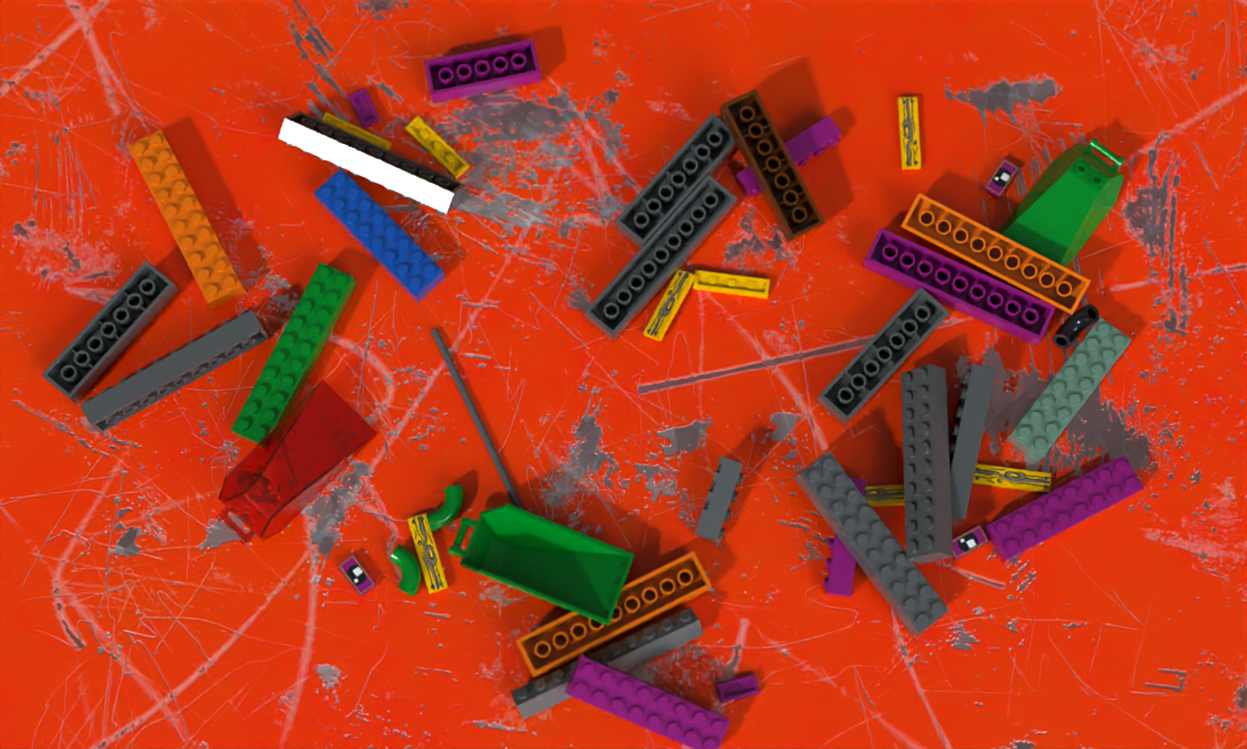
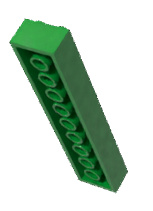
[231,262,357,451]

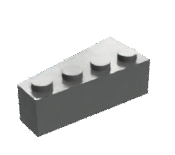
[694,456,744,543]

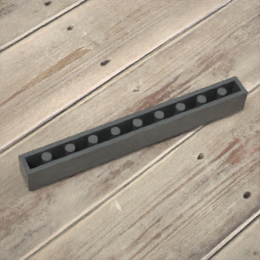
[511,607,704,720]

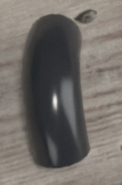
[1052,304,1099,349]

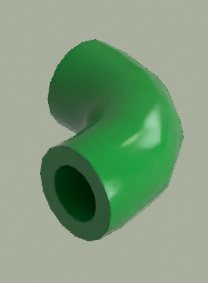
[428,485,464,531]
[390,544,421,597]

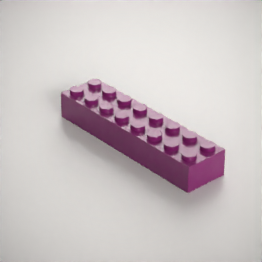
[984,455,1144,563]
[565,654,731,749]

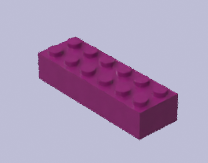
[424,39,542,103]

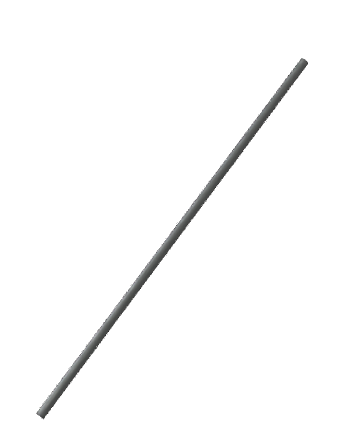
[431,328,593,656]

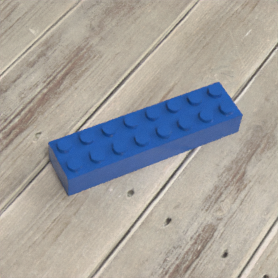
[314,168,446,303]

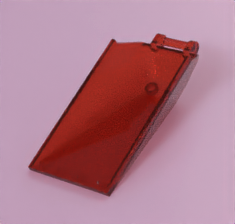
[216,379,378,545]

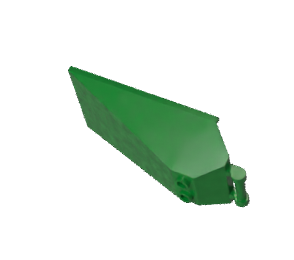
[997,137,1125,300]
[448,503,635,626]

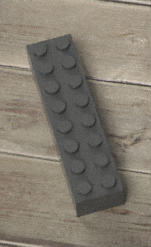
[615,113,738,249]
[42,261,179,404]
[816,287,950,426]
[949,364,996,525]

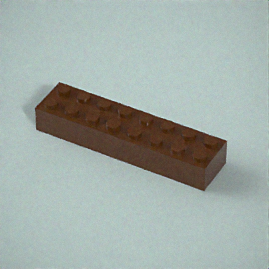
[719,89,825,243]

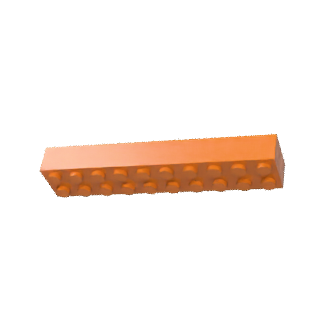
[128,129,247,310]
[901,193,1091,315]
[516,551,712,679]

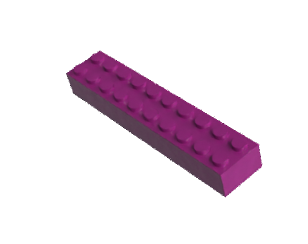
[863,227,1056,346]

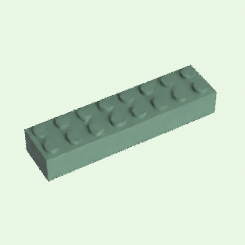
[1006,317,1132,463]

